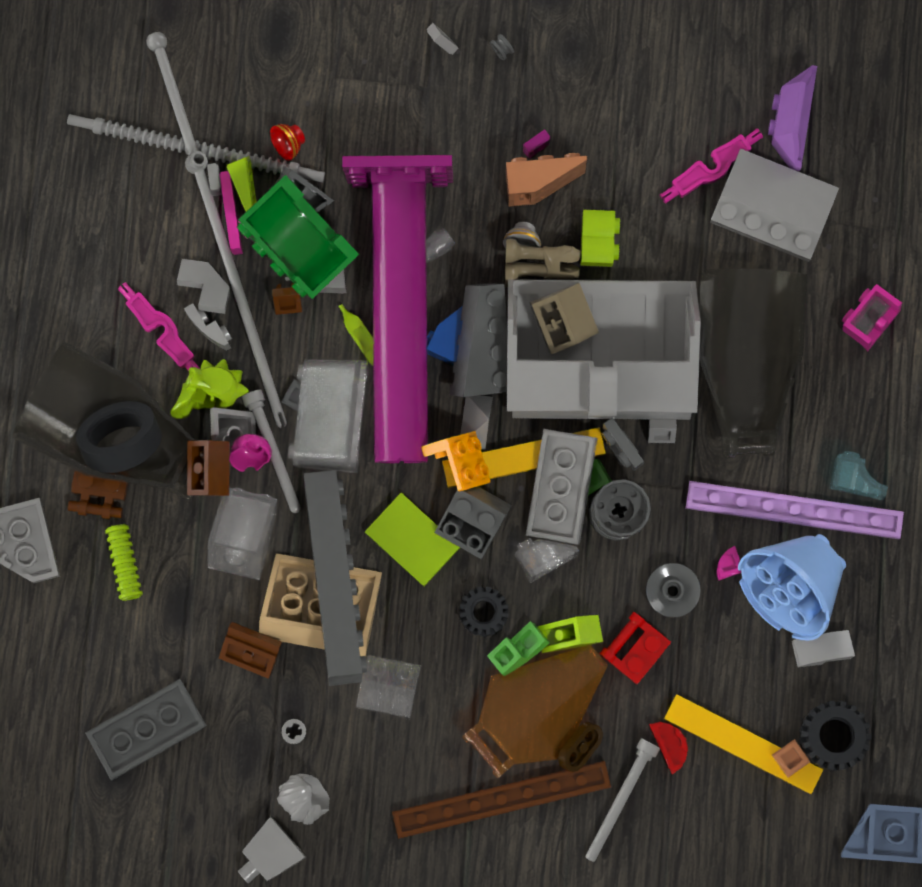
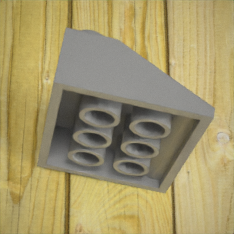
[710,149,839,262]

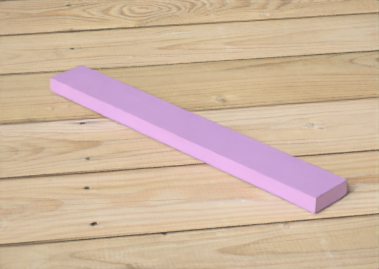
[685,481,904,539]

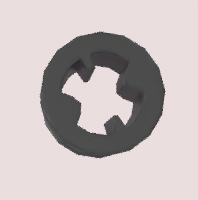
[489,34,514,61]

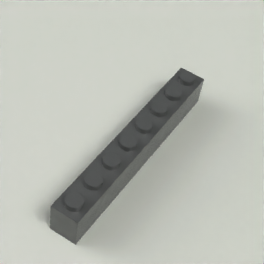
[304,470,367,686]

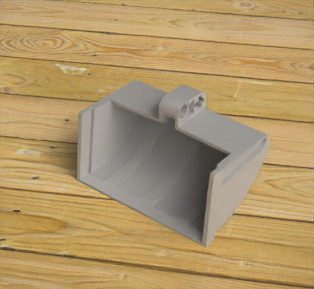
[507,280,701,420]

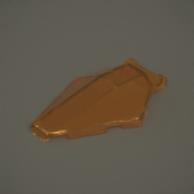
[462,645,608,779]

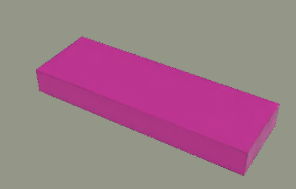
[220,171,243,255]

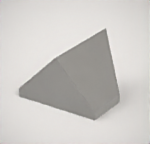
[210,408,256,453]

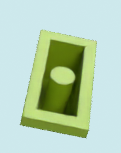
[538,615,603,653]

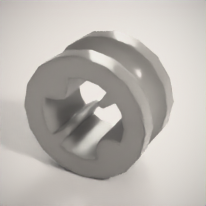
[281,719,306,744]

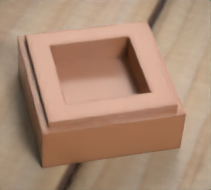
[772,739,810,778]

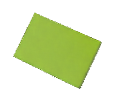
[365,493,460,587]

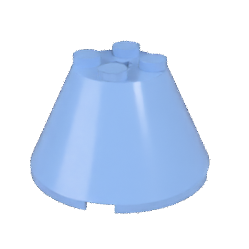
[738,534,846,641]

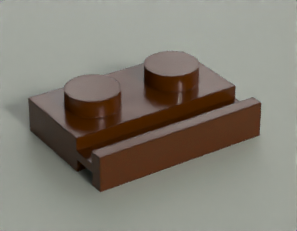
[219,622,282,679]

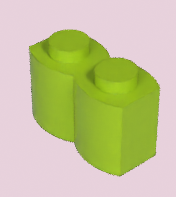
[580,210,620,267]

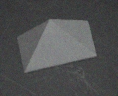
[460,395,493,450]

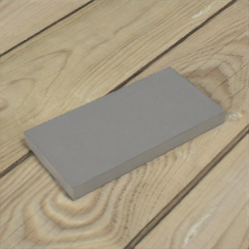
[526,429,598,545]

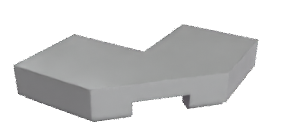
[177,259,230,314]

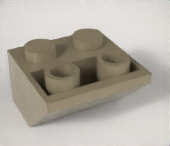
[530,283,599,354]

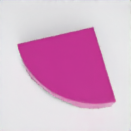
[716,546,741,581]

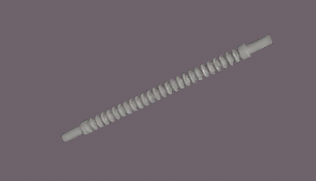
[67,114,325,183]

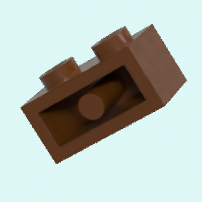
[187,440,229,496]

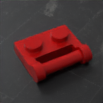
[599,612,671,685]

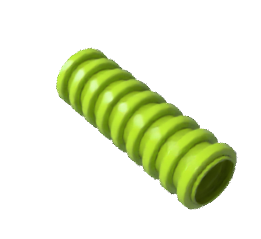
[105,524,143,601]

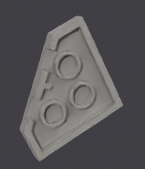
[0,498,60,583]

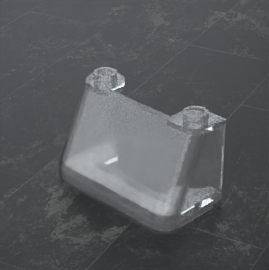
[288,359,369,473]

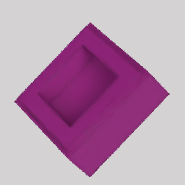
[523,129,550,158]

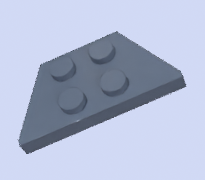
[841,804,922,864]

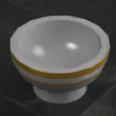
[503,222,541,249]

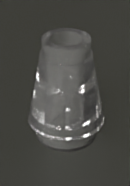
[426,227,456,263]

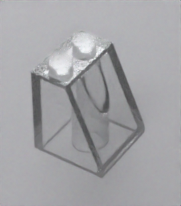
[208,488,278,580]

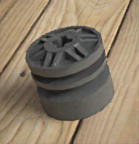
[588,479,651,541]

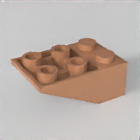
[506,153,587,207]

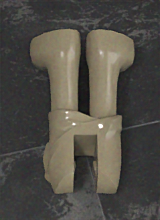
[505,239,581,288]

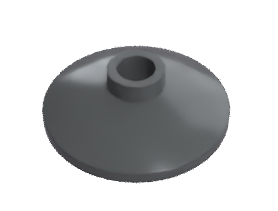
[646,563,701,618]

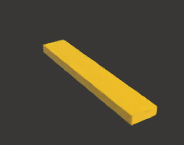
[442,427,605,488]
[664,694,823,794]

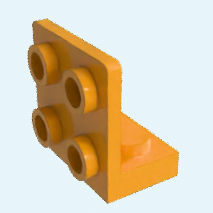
[421,431,490,492]

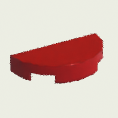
[649,722,688,775]

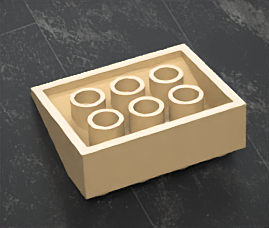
[259,553,382,657]

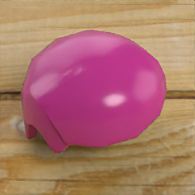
[229,434,272,472]

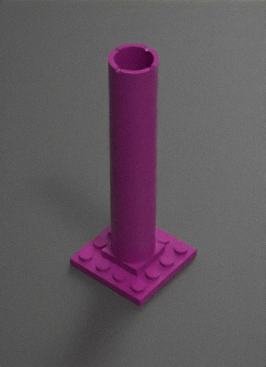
[342,155,453,464]

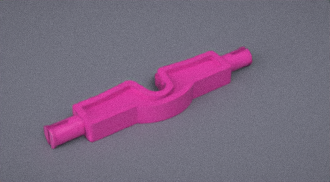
[660,129,763,204]
[118,282,200,371]

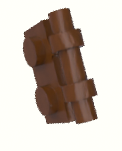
[68,466,129,520]

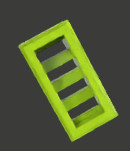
[227,156,256,211]

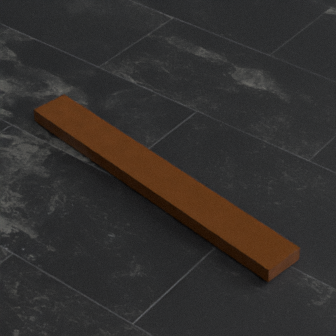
[392,761,611,839]

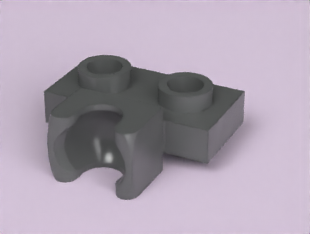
[602,417,644,471]

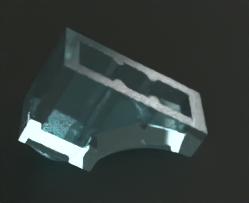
[829,451,888,500]

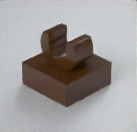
[272,283,302,315]

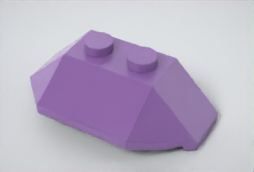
[768,65,817,172]

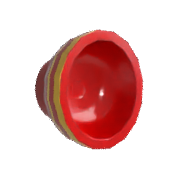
[270,124,305,160]

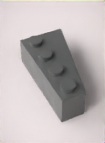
[449,283,508,397]

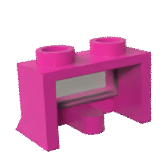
[842,284,902,351]

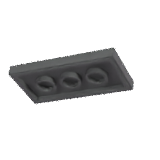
[85,679,207,781]

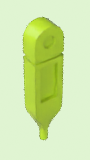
[338,304,373,366]

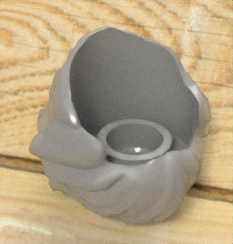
[277,774,330,825]

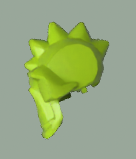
[170,359,249,419]

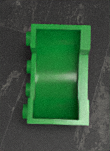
[236,175,359,299]

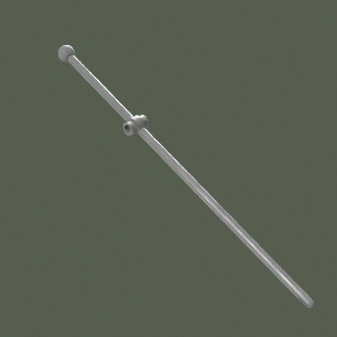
[147,32,287,428]

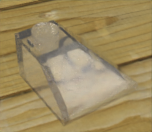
[515,538,579,583]

